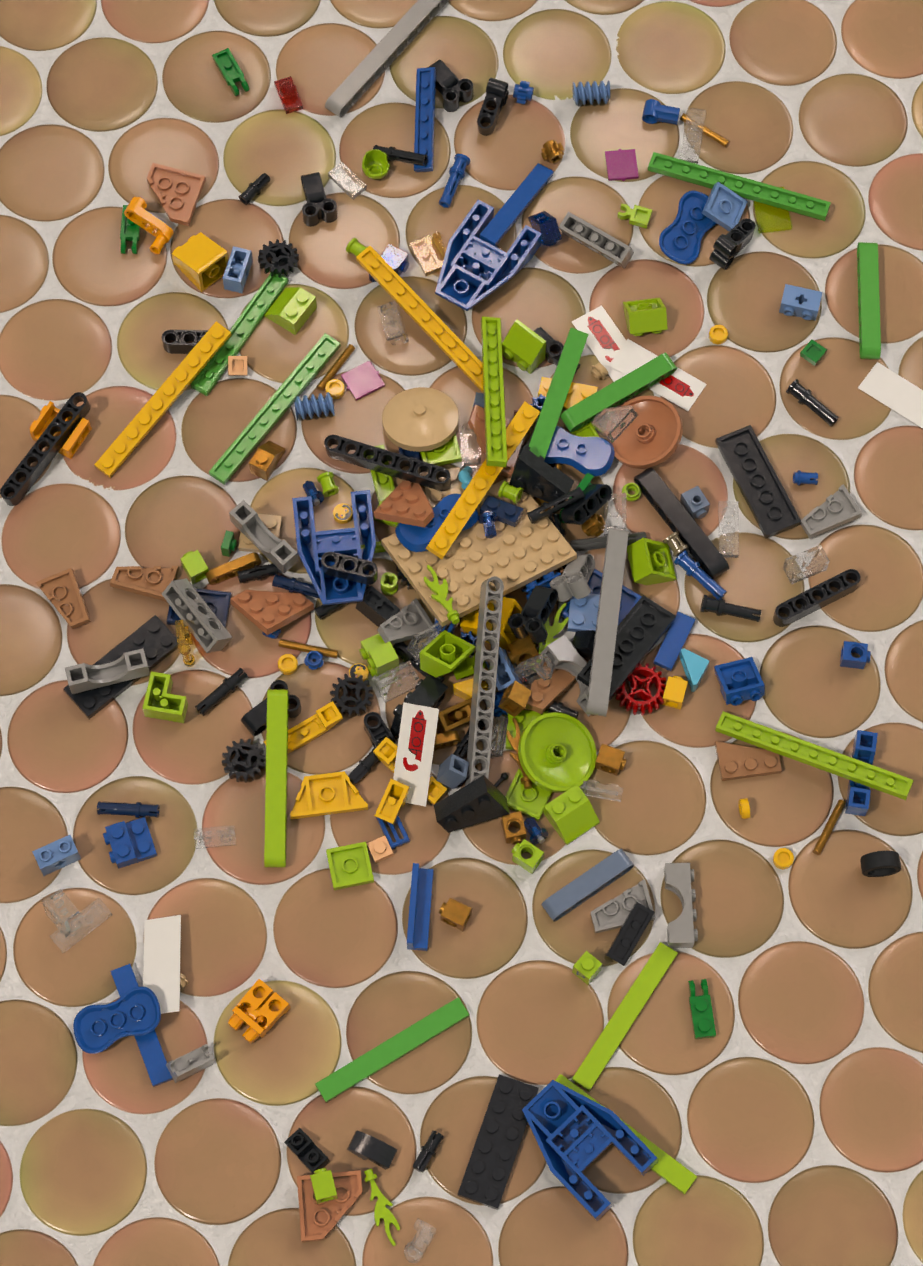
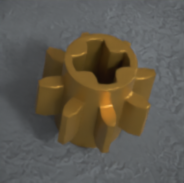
[541,140,564,163]
[581,513,605,537]

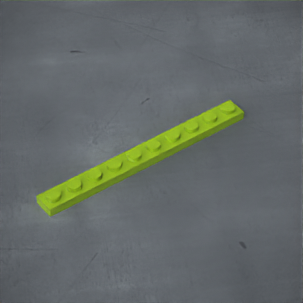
[481,316,507,467]
[715,711,914,800]

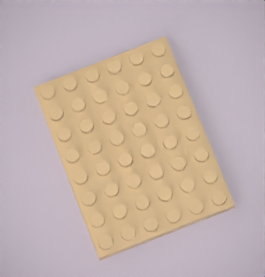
[381,476,577,627]

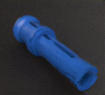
[439,154,470,208]
[674,550,727,600]

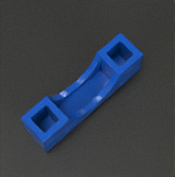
[845,730,878,817]

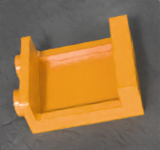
[30,401,92,459]

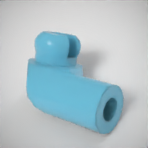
[458,466,473,490]

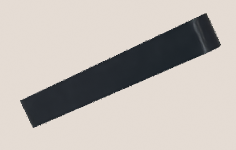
[0,392,90,506]
[324,435,452,491]
[634,467,729,579]

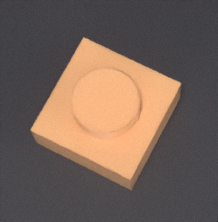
[228,356,247,376]
[366,835,394,863]

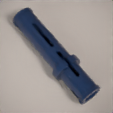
[272,574,319,598]
[97,801,160,818]

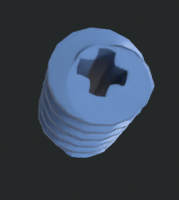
[572,81,610,105]
[294,392,335,421]

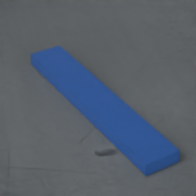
[414,67,436,172]
[479,163,554,247]
[111,964,173,1087]

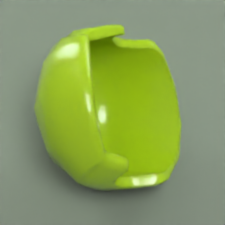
[362,149,390,179]

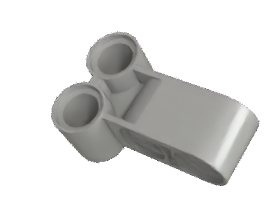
[550,554,595,602]

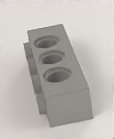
[559,212,634,269]
[162,578,232,653]

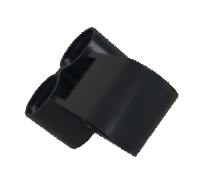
[427,60,474,112]
[477,78,509,136]
[301,172,338,227]
[709,218,756,270]
[508,585,558,643]
[241,680,301,736]

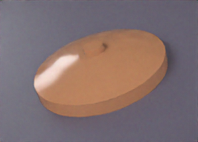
[606,396,683,469]

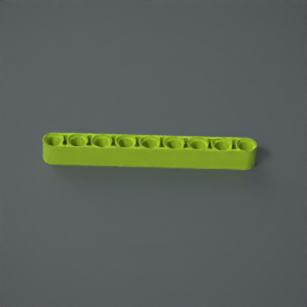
[264,690,288,867]

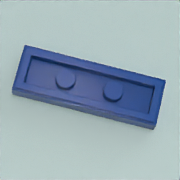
[653,612,696,671]

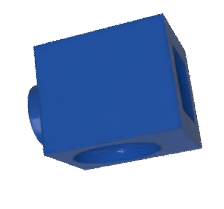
[840,641,871,669]

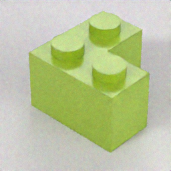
[359,633,399,682]
[142,671,188,723]

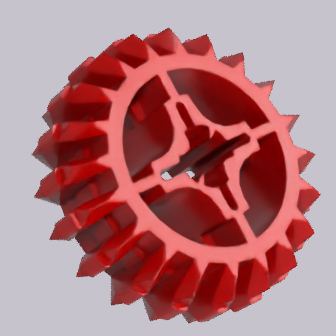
[616,663,666,716]

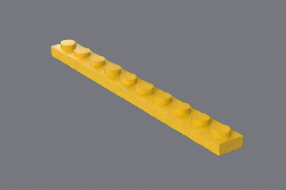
[356,246,484,393]
[94,321,232,478]
[426,401,540,559]

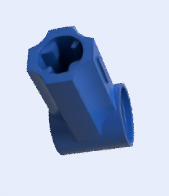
[642,99,680,125]

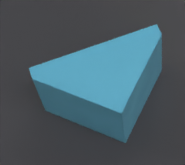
[679,648,709,692]

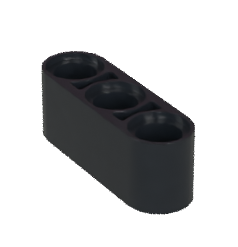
[162,330,208,354]
[561,484,612,525]
[321,552,378,585]

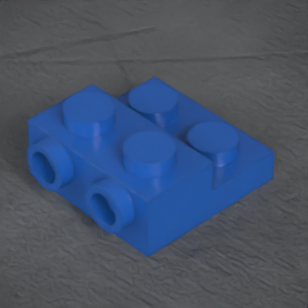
[714,657,765,706]
[103,817,157,869]

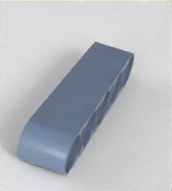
[541,849,634,922]

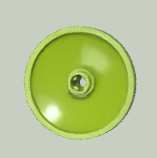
[518,712,597,793]

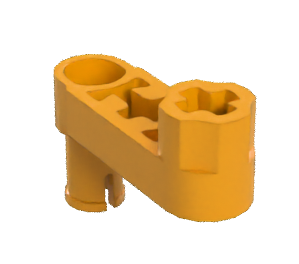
[124,197,174,254]

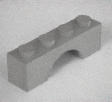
[229,500,298,573]
[540,635,613,717]
[65,648,150,694]
[664,863,698,948]

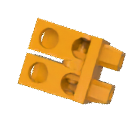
[228,979,290,1044]

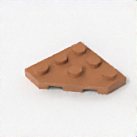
[147,163,206,226]
[468,405,525,478]
[373,481,434,528]
[230,590,314,635]
[297,1170,363,1242]

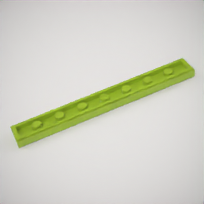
[572,942,678,1092]
[555,1074,698,1195]

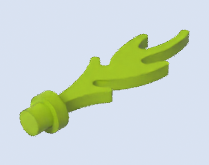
[424,565,460,624]
[530,603,569,670]
[364,1168,400,1246]

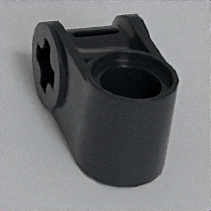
[364,712,396,749]

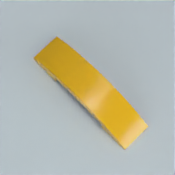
[263,701,343,753]
[373,737,447,804]

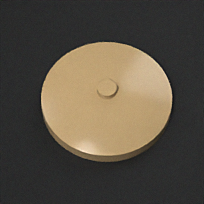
[382,387,459,452]

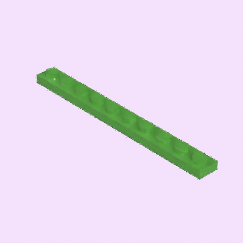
[648,152,831,221]
[209,333,341,485]

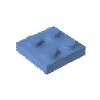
[702,182,748,231]
[567,594,600,632]

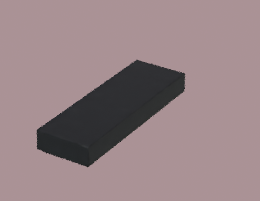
[606,901,655,966]

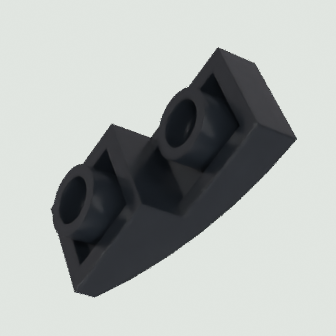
[284,1128,330,1174]
[347,1130,397,1170]

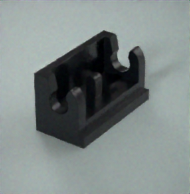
[356,585,400,627]

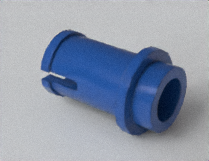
[793,470,818,486]

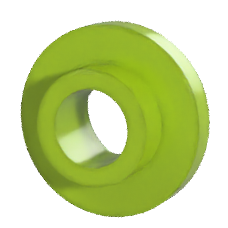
[622,482,641,502]

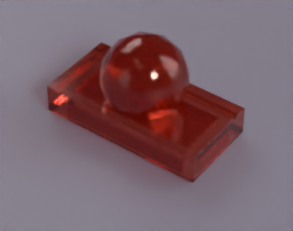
[274,76,303,114]

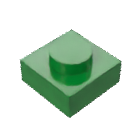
[800,339,827,366]
[221,530,237,557]

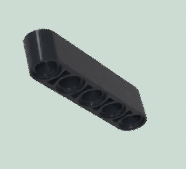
[773,569,861,627]

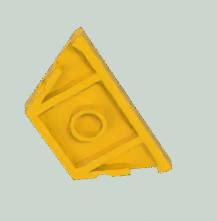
[290,771,368,819]

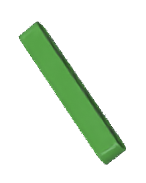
[857,242,881,359]
[560,353,677,433]

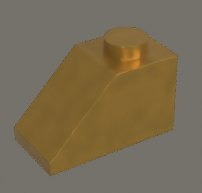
[249,441,286,481]
[436,698,472,734]

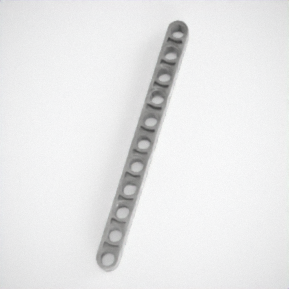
[325,0,449,118]
[586,528,629,717]
[465,576,504,786]

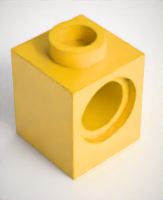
[663,676,688,710]

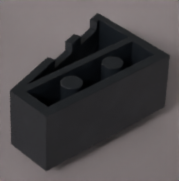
[509,444,574,505]
[390,674,448,740]
[434,775,510,833]

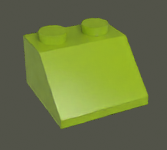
[264,287,317,335]
[623,297,668,336]
[502,319,546,374]
[627,538,676,585]
[419,630,476,678]
[543,784,600,845]

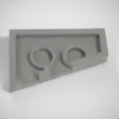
[800,484,862,539]
[377,598,436,644]
[590,879,656,934]

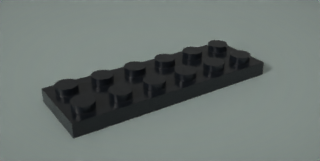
[715,425,801,539]
[577,595,676,701]
[63,615,181,719]
[457,1074,539,1210]

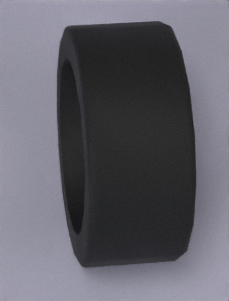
[860,851,901,877]

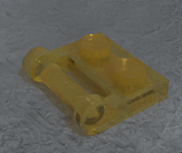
[410,232,446,276]
[175,620,196,667]

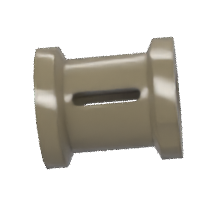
[663,531,688,557]

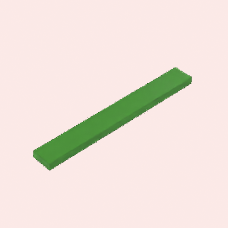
[191,273,289,396]
[528,327,588,458]
[315,997,470,1103]

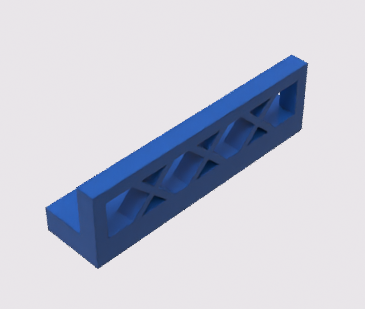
[407,863,434,951]

